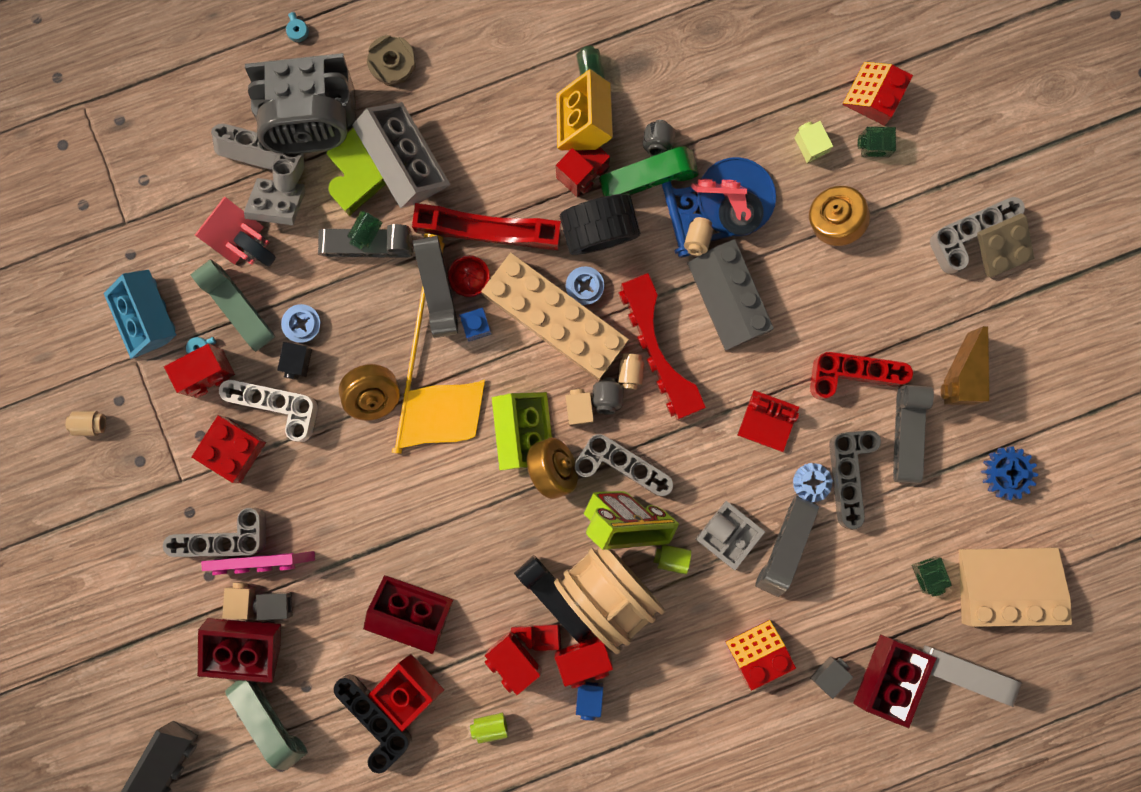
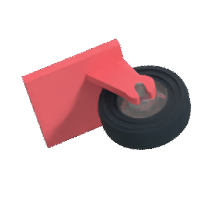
[691,179,764,235]
[195,197,276,267]

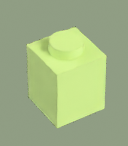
[794,121,833,163]

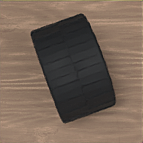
[560,194,641,255]

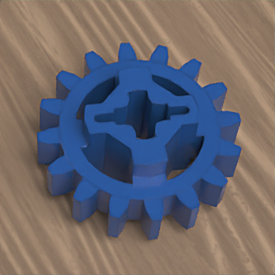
[981,447,1038,500]

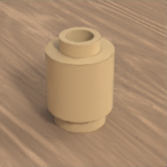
[684,217,713,256]
[618,354,644,390]
[65,411,106,436]

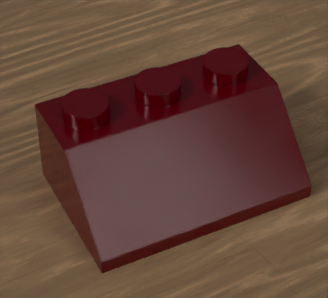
[363,575,454,654]
[197,618,281,683]
[853,634,937,729]

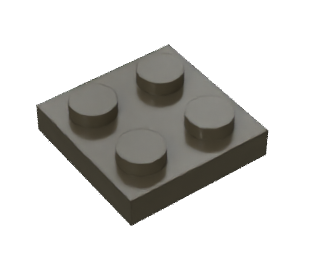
[977,213,1034,278]

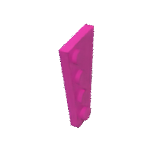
[201,551,315,575]

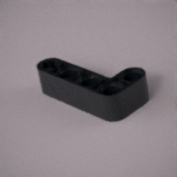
[514,555,592,644]
[333,674,411,774]

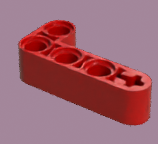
[810,352,913,400]

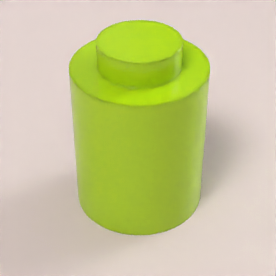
[653,545,691,575]
[470,713,508,744]

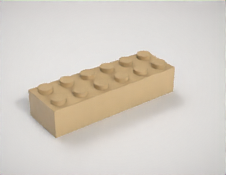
[481,252,629,381]

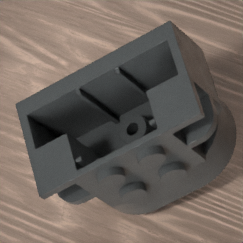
[245,53,356,154]

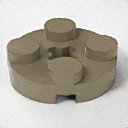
[367,35,416,86]

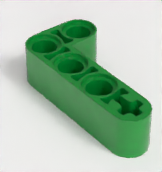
[599,146,699,196]

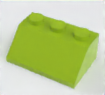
[491,392,552,470]

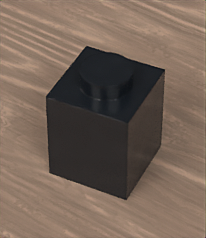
[277,342,312,380]

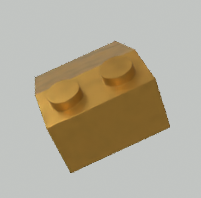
[941,326,989,405]

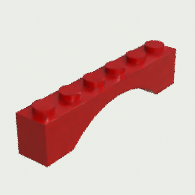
[412,203,561,251]
[618,273,706,420]

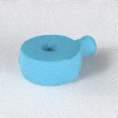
[286,12,309,42]
[186,337,217,354]

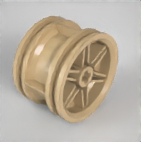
[554,547,665,655]

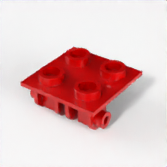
[737,390,799,452]

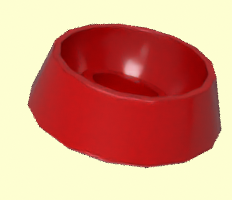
[448,255,490,297]

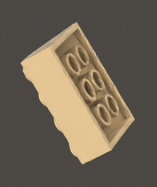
[959,548,1072,627]

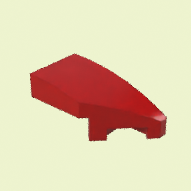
[511,624,561,651]

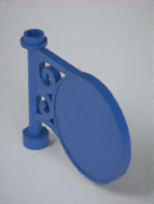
[662,157,776,258]

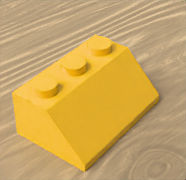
[557,69,613,151]

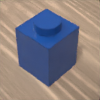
[459,308,492,342]
[576,681,603,721]

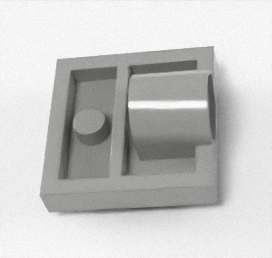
[244,178,305,225]
[695,501,765,570]

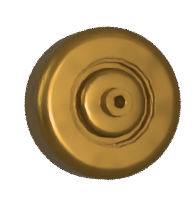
[809,186,870,246]
[339,364,400,421]
[527,438,578,499]

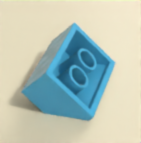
[103,269,177,359]

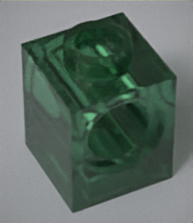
[857,127,896,157]
[911,556,952,597]

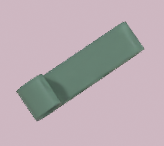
[190,259,275,352]
[225,680,308,770]

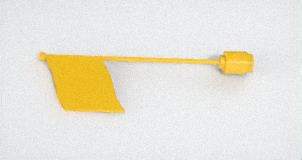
[392,234,485,454]

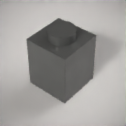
[253,592,293,620]
[810,657,853,699]

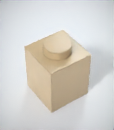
[565,389,594,426]
[222,582,256,620]

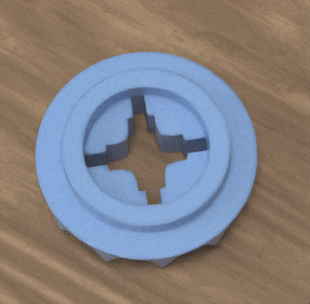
[566,266,604,305]
[281,304,321,343]
[793,463,833,502]

